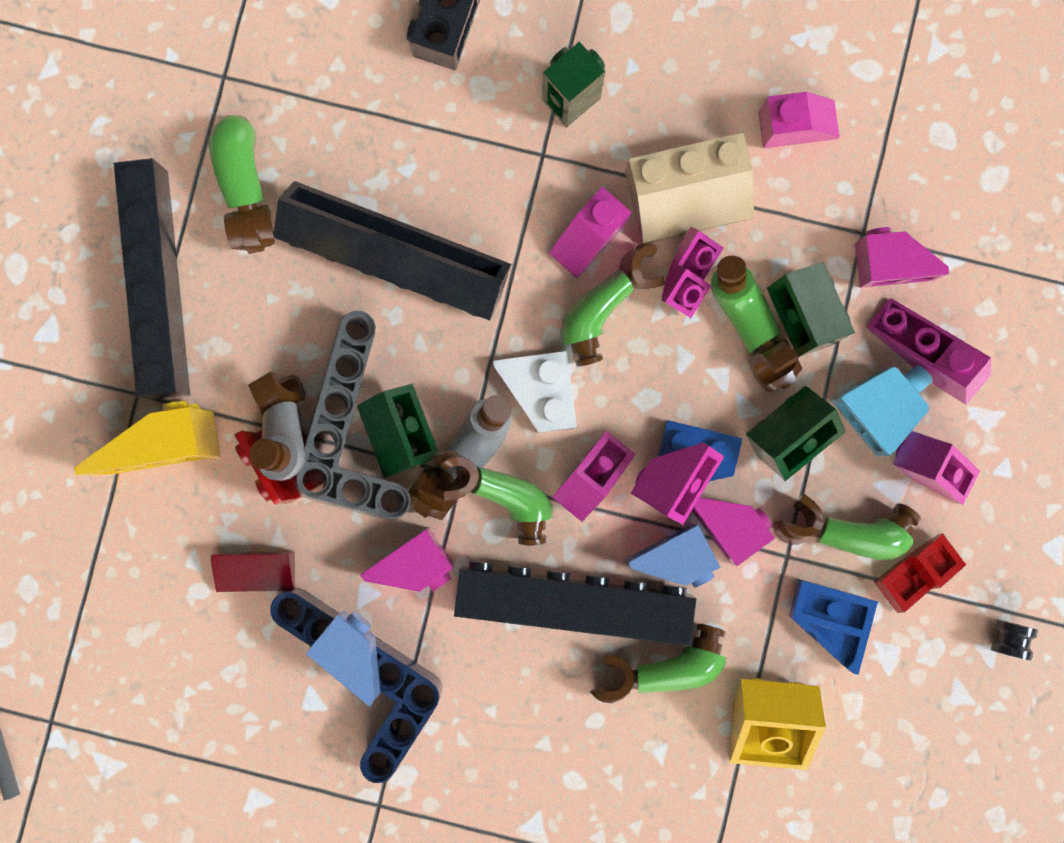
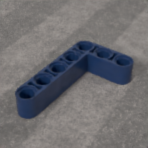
[270,588,442,783]

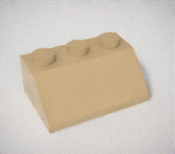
[625,133,754,244]

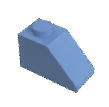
[625,523,721,587]
[306,610,380,707]

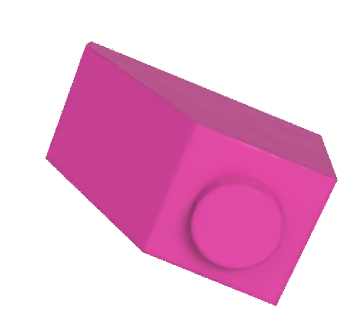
[758,92,840,149]
[549,187,632,279]
[855,227,949,288]
[552,430,636,522]
[893,431,980,505]
[631,443,724,524]
[692,498,775,566]
[360,528,455,592]

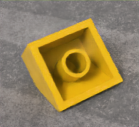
[729,678,826,770]

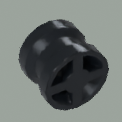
[991,619,1038,661]

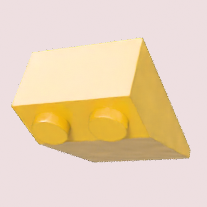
[74,401,220,476]

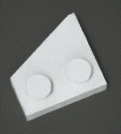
[493,351,577,433]

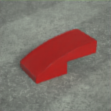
[874,534,966,613]

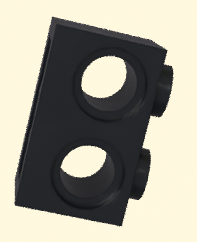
[406,0,480,71]

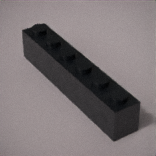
[113,158,190,400]
[274,181,512,321]
[454,560,697,646]

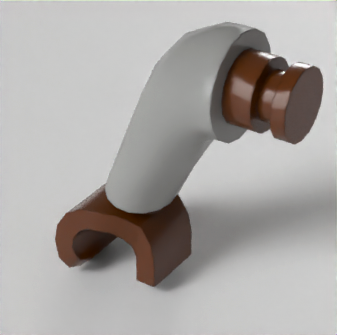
[248,371,306,481]
[408,395,512,520]

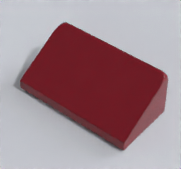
[211,551,295,592]

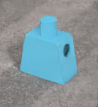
[830,365,933,456]

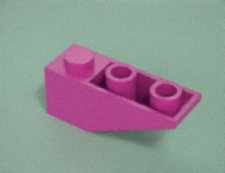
[867,298,991,405]

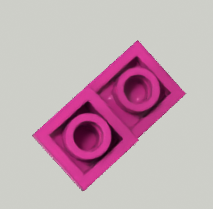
[661,226,724,318]

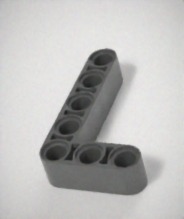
[294,310,411,519]

